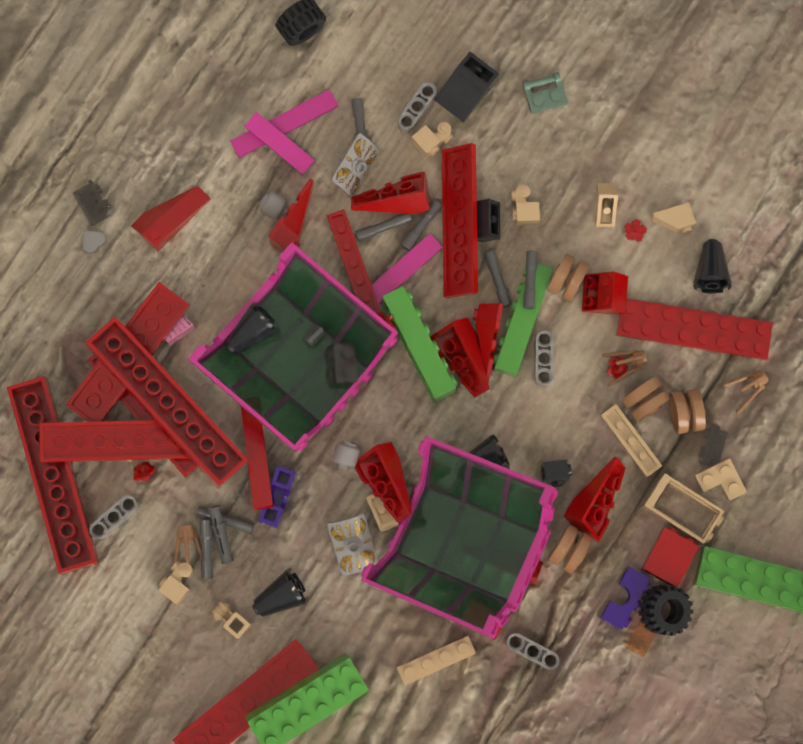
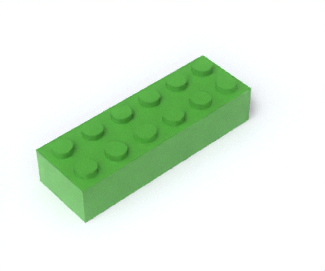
[382,286,457,404]
[693,546,803,614]
[245,653,369,744]

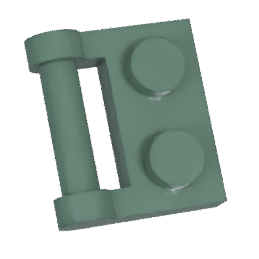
[522,72,568,114]

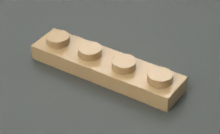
[600,404,662,478]
[397,636,476,686]

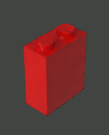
[641,527,700,587]

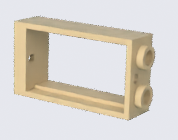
[642,473,724,545]

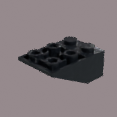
[434,51,499,123]

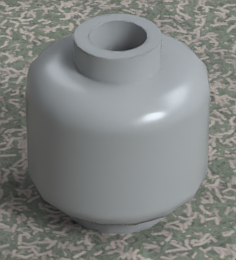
[259,191,288,219]
[332,441,360,471]

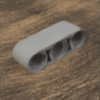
[398,82,436,134]
[534,330,553,388]
[89,495,139,540]
[505,633,559,669]

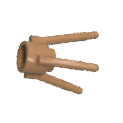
[602,350,647,387]
[723,370,769,414]
[173,525,202,565]

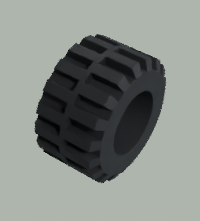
[275,0,326,46]
[639,585,693,636]

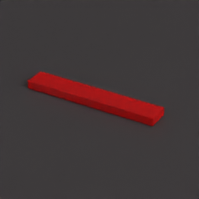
[326,209,381,320]
[240,397,273,510]

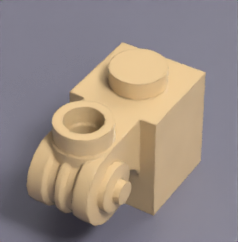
[411,122,454,158]
[511,185,540,226]
[158,561,193,605]
[211,602,252,640]

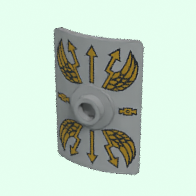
[331,133,379,198]
[327,513,378,575]

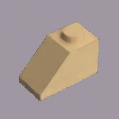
[596,183,618,227]
[650,202,696,234]

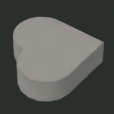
[83,231,107,254]

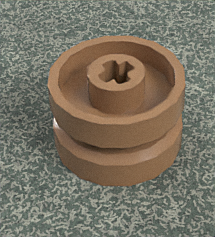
[547,253,590,302]
[622,376,672,422]
[669,389,706,435]
[548,524,593,574]

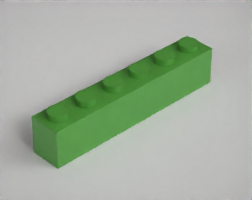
[493,263,553,378]

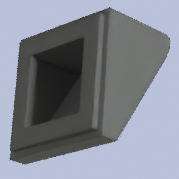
[302,325,325,346]

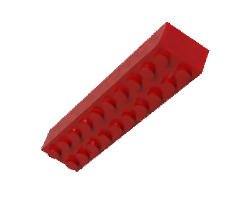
[86,317,248,489]
[7,376,100,575]

